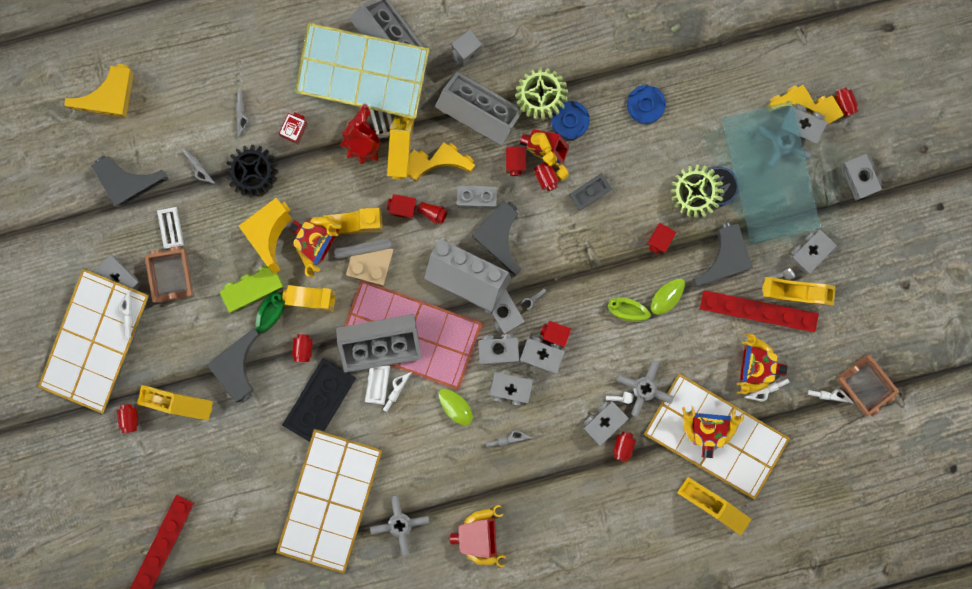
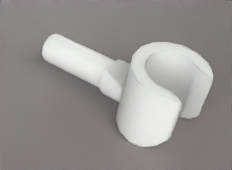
[606,391,634,404]

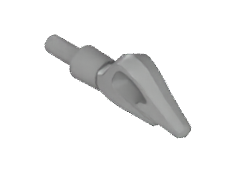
[236,91,249,137]
[182,148,215,184]
[486,430,533,447]

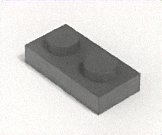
[569,173,612,211]

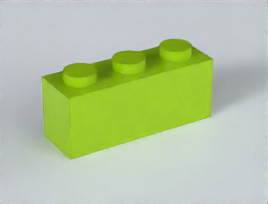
[219,265,285,314]

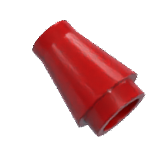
[417,202,448,225]

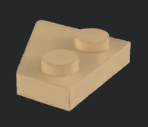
[346,249,394,286]

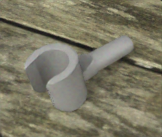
[769,268,796,280]
[522,288,547,310]

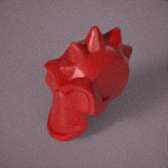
[340,103,380,164]

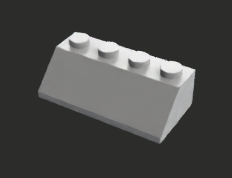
[349,0,431,59]
[435,72,523,146]
[424,239,511,313]
[336,314,422,373]

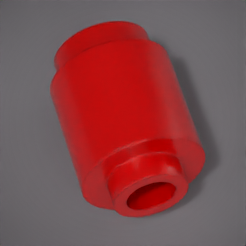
[834,87,858,117]
[534,162,560,192]
[292,334,313,362]
[116,404,139,433]
[613,431,636,462]

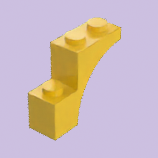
[767,84,844,126]
[407,142,475,182]
[762,277,836,306]

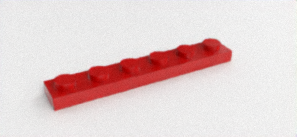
[699,290,819,333]
[130,495,195,589]

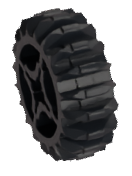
[225,145,279,198]

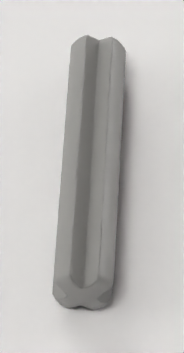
[334,238,392,259]

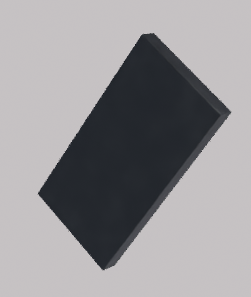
[282,358,356,442]

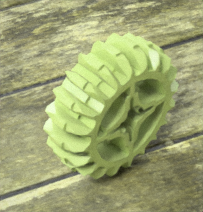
[515,68,568,120]
[671,165,724,218]

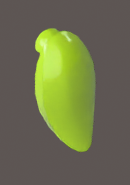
[651,279,685,315]
[608,297,651,322]
[439,389,473,426]

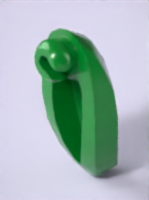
[256,293,285,333]

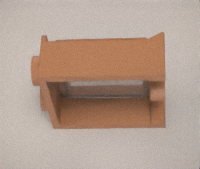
[145,246,195,303]
[835,354,899,417]

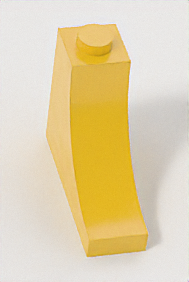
[64,64,134,118]
[387,115,414,180]
[239,198,293,274]
[323,208,383,235]
[282,285,336,312]
[137,385,213,421]
[677,477,752,536]

